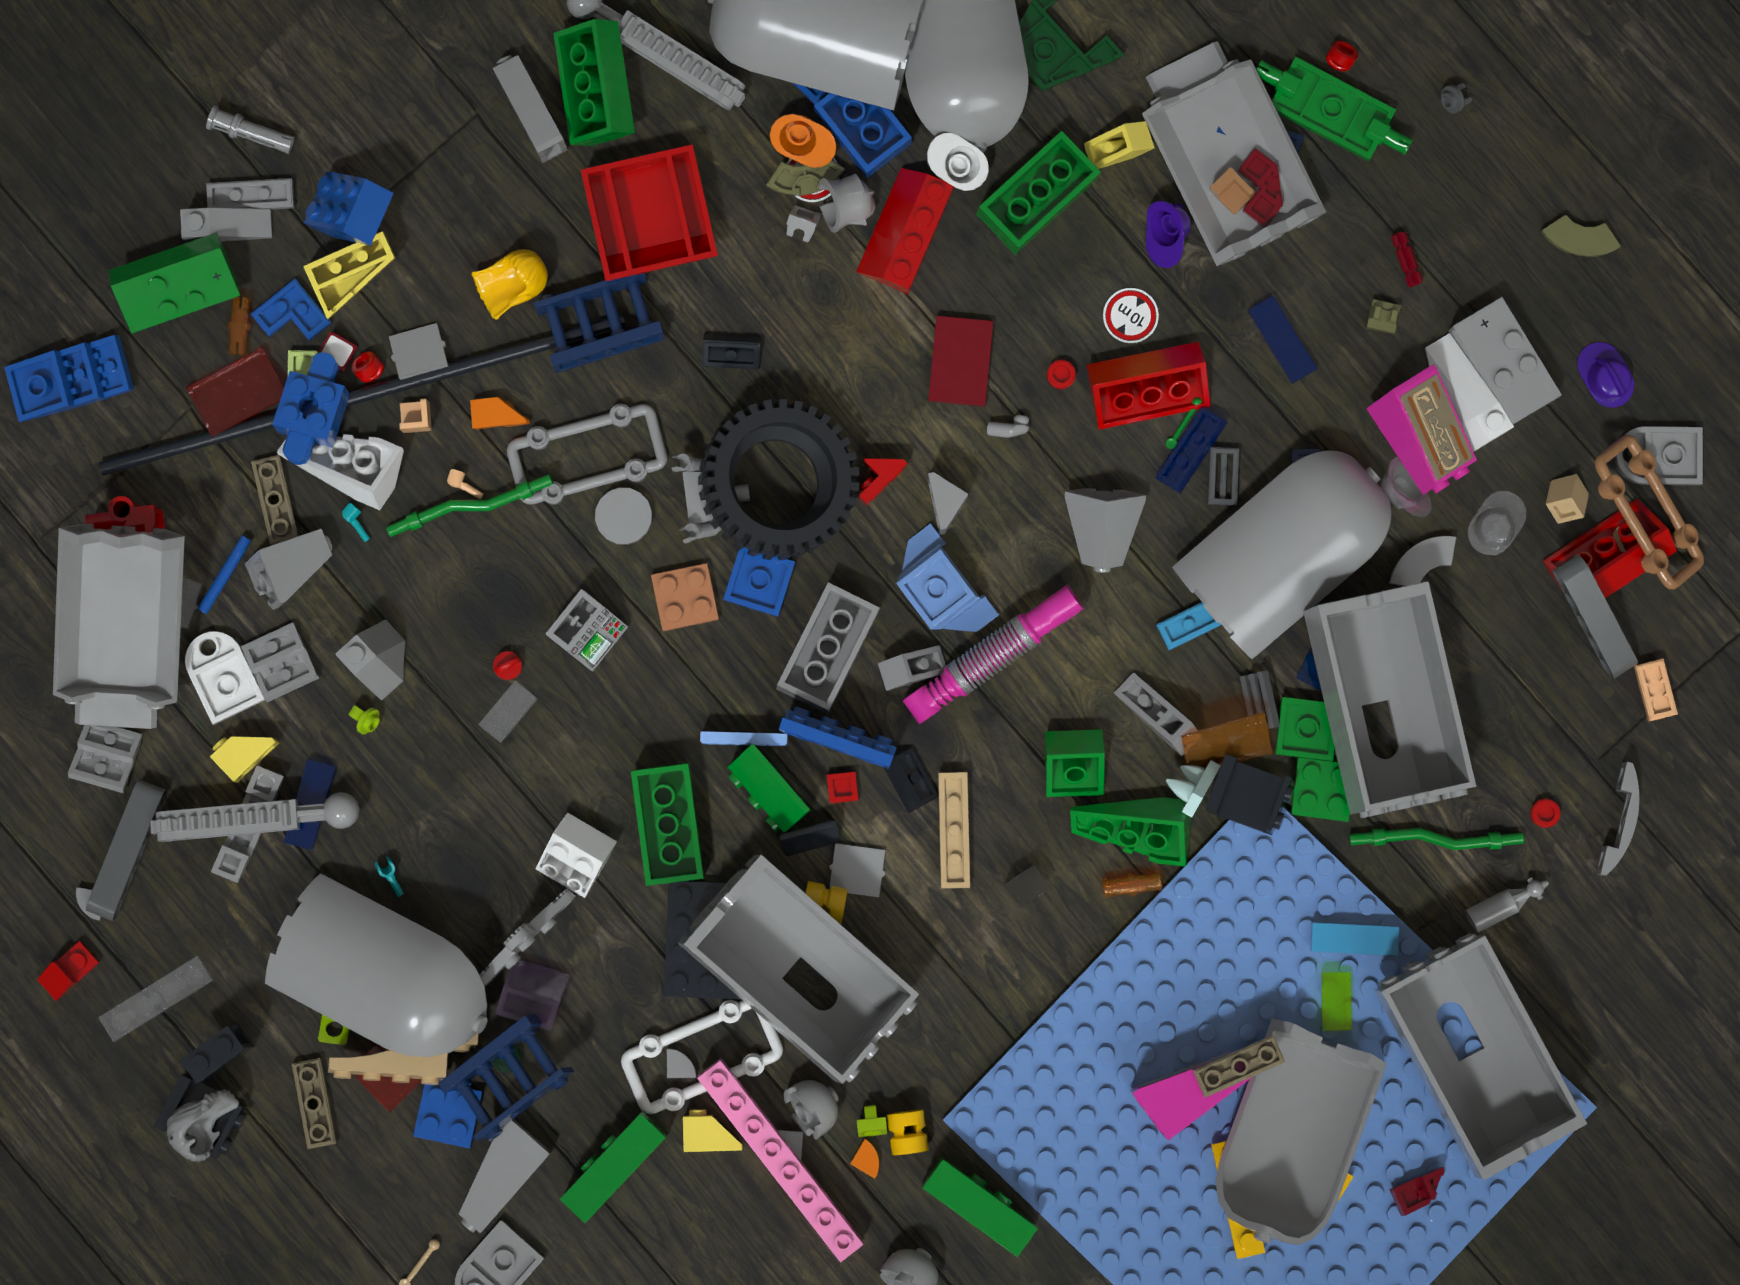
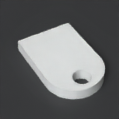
[185,632,265,725]

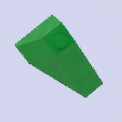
[1070,797,1191,867]

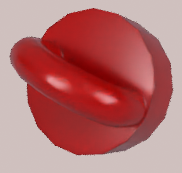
[1326,41,1358,71]
[351,351,384,383]
[493,651,522,680]

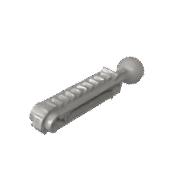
[566,0,745,111]
[150,792,359,842]

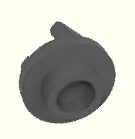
[1441,84,1472,114]

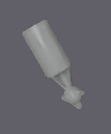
[1465,878,1549,933]

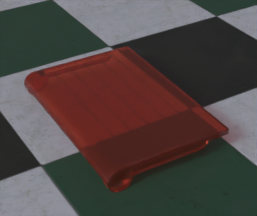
[186,347,284,437]

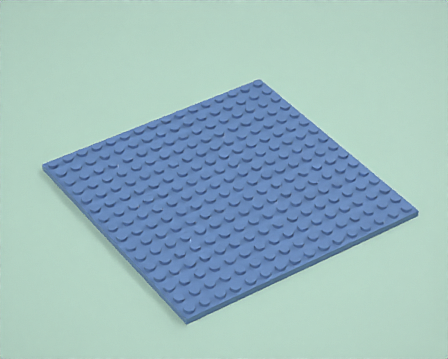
[943,807,1597,1285]

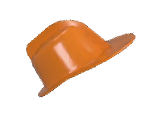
[770,114,836,168]

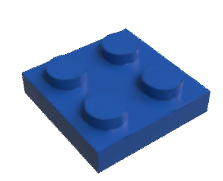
[723,547,795,617]
[413,1084,483,1149]

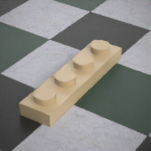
[938,772,970,888]

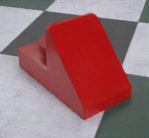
[859,459,908,506]
[37,941,100,1001]

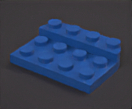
[779,706,897,769]

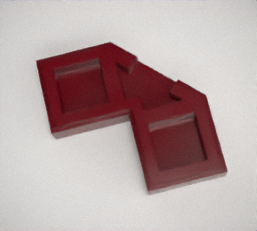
[1237,148,1283,228]

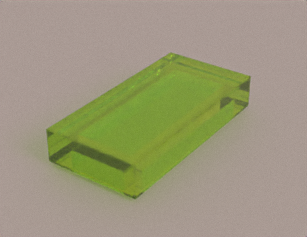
[1321,972,1352,1031]

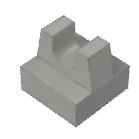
[787,205,822,242]

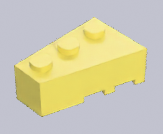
[303,231,396,319]

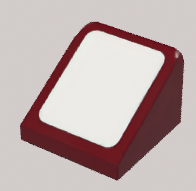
[318,331,358,371]

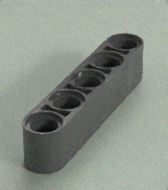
[1553,554,1638,679]
[86,779,167,921]

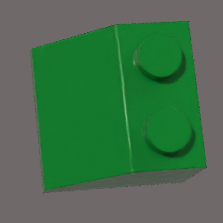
[1044,729,1105,797]

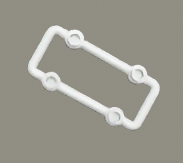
[621,1000,783,1114]

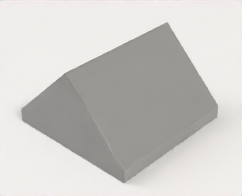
[927,472,968,535]

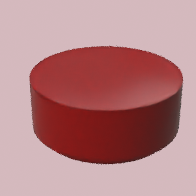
[1047,360,1076,390]
[1530,799,1560,828]

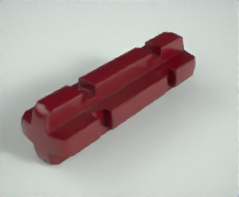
[1391,231,1423,287]

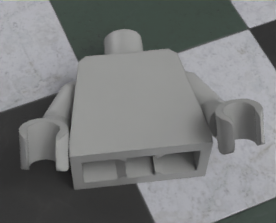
[672,454,750,543]

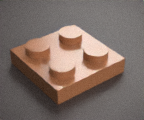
[651,563,719,632]

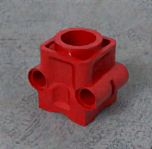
[83,496,165,533]

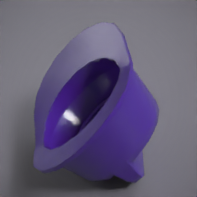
[1146,201,1191,268]
[1577,342,1634,408]

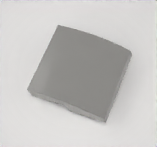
[241,623,319,702]
[68,725,142,793]

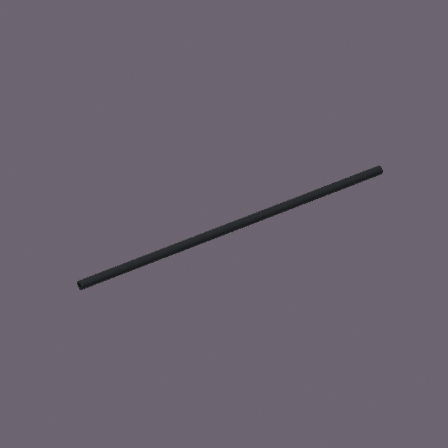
[99,314,627,476]

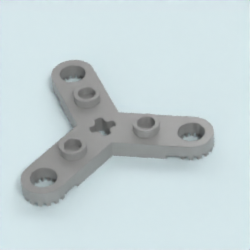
[479,888,576,987]

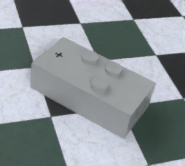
[1448,297,1562,425]
[776,583,880,714]

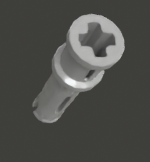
[206,105,295,154]

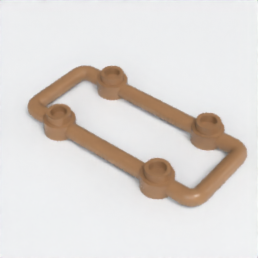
[1595,435,1704,590]

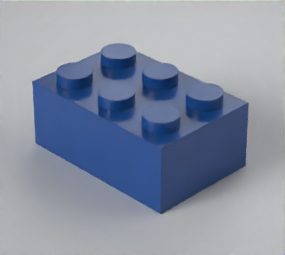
[814,93,912,179]
[304,171,393,246]

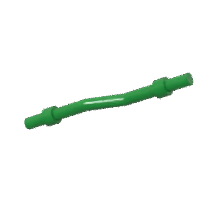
[386,474,554,537]
[1349,828,1524,850]

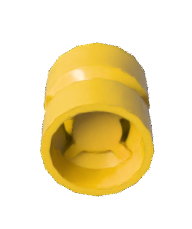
[806,881,848,925]
[887,1109,929,1155]

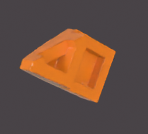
[470,397,530,430]

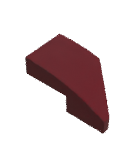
[1389,1167,1445,1216]

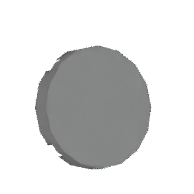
[595,488,652,545]

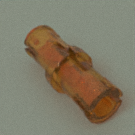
[228,297,251,356]
[1102,872,1162,898]

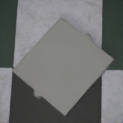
[389,323,448,380]
[829,843,885,897]

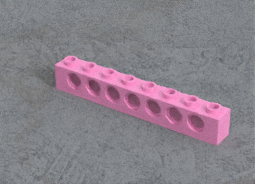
[697,1058,864,1263]

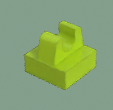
[857,1105,887,1137]

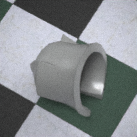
[818,174,875,233]

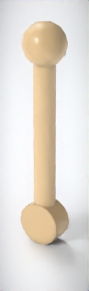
[399,1239,440,1285]

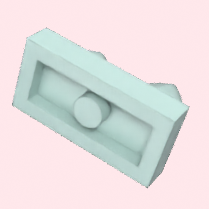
[1166,760,1220,817]

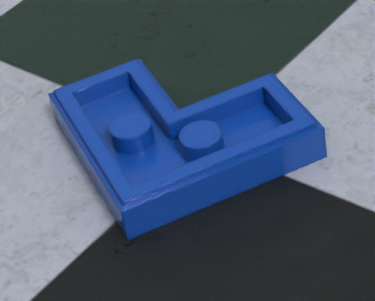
[251,279,332,341]

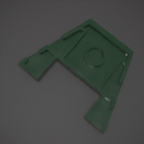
[1019,0,1124,92]

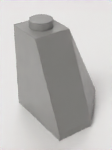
[1065,488,1146,572]
[245,529,332,610]
[335,620,406,700]

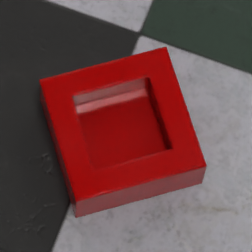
[827,772,858,804]

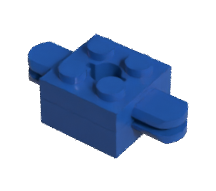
[272,353,350,465]

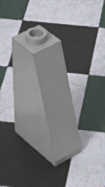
[493,55,567,163]
[459,1119,552,1233]

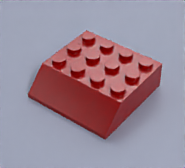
[581,144,718,282]

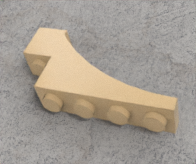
[328,1033,478,1085]

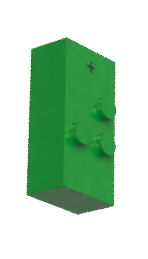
[553,19,635,146]
[976,131,1101,255]
[109,232,240,333]
[631,762,704,886]
[560,1111,669,1223]
[922,1156,1038,1257]

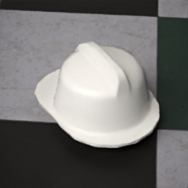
[927,133,989,191]

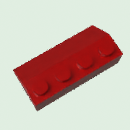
[856,168,954,295]
[1086,342,1210,430]
[1543,499,1677,598]

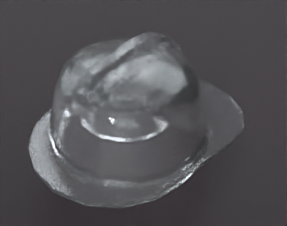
[1381,456,1432,517]
[1468,491,1526,555]

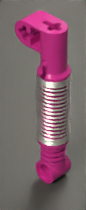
[903,584,1085,724]

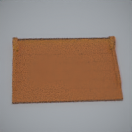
[1181,712,1273,769]

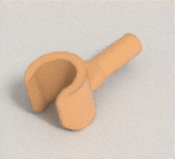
[447,469,483,500]

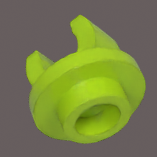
[348,705,380,734]

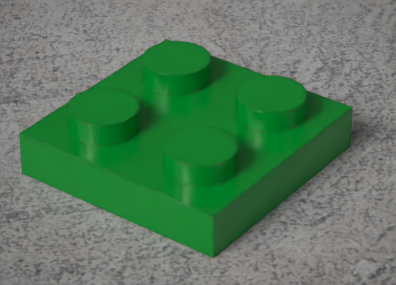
[1275,697,1335,761]
[1290,757,1350,822]

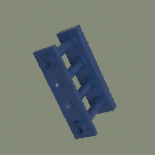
[534,273,665,373]
[438,1014,575,1141]

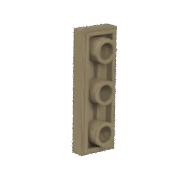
[251,455,299,546]
[1192,1035,1285,1098]
[292,1058,337,1149]

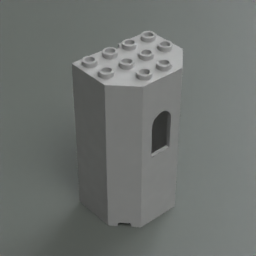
[1303,581,1476,818]
[678,855,919,1084]
[1374,933,1587,1180]

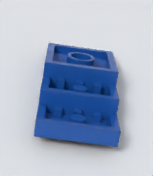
[4,335,134,422]

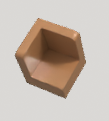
[1210,167,1255,214]

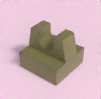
[1366,299,1401,335]

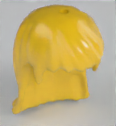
[472,249,548,319]

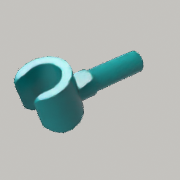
[342,503,370,542]
[375,856,404,897]

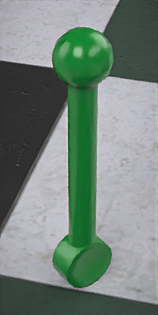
[1165,397,1202,449]

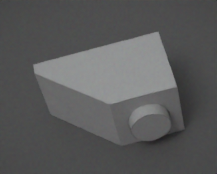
[878,645,946,691]

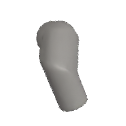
[987,415,1030,438]

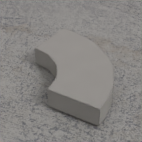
[1389,536,1456,587]

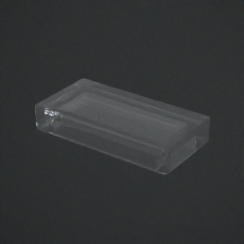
[478,681,538,743]

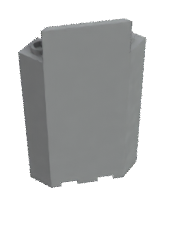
[1142,41,1326,266]
[53,524,185,729]

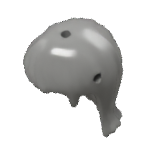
[167,1089,239,1162]

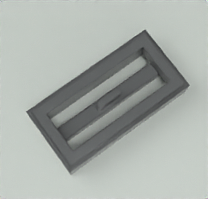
[1208,447,1239,506]
[1240,670,1280,733]

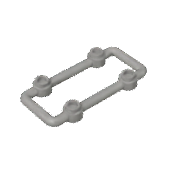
[507,404,668,505]

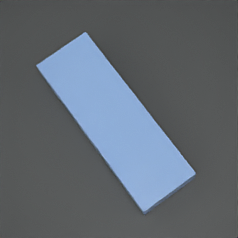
[700,731,788,746]

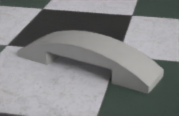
[1596,762,1639,876]
[211,766,284,883]

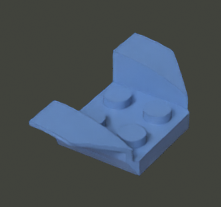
[896,523,999,632]

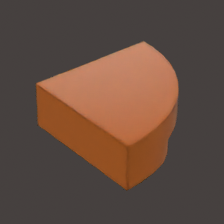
[850,1139,879,1179]

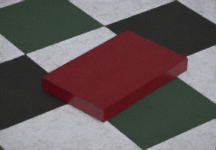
[928,316,993,407]

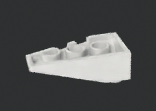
[1425,333,1514,452]
[277,434,404,510]

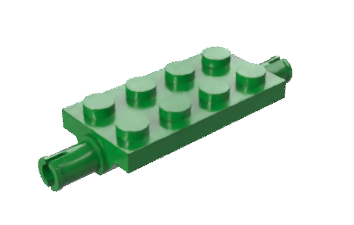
[1256,57,1413,162]

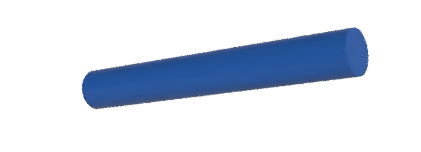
[197,535,251,614]

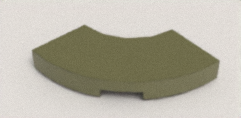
[766,160,845,196]
[1541,215,1621,257]

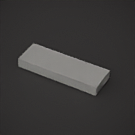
[206,178,294,210]

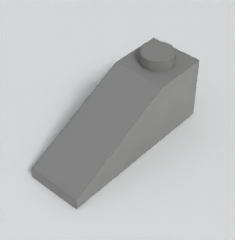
[180,208,273,243]
[1114,672,1201,756]

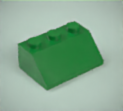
[728,744,810,833]

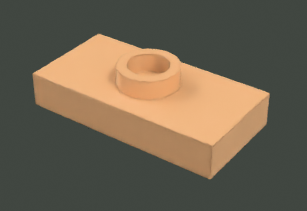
[1634,659,1678,722]

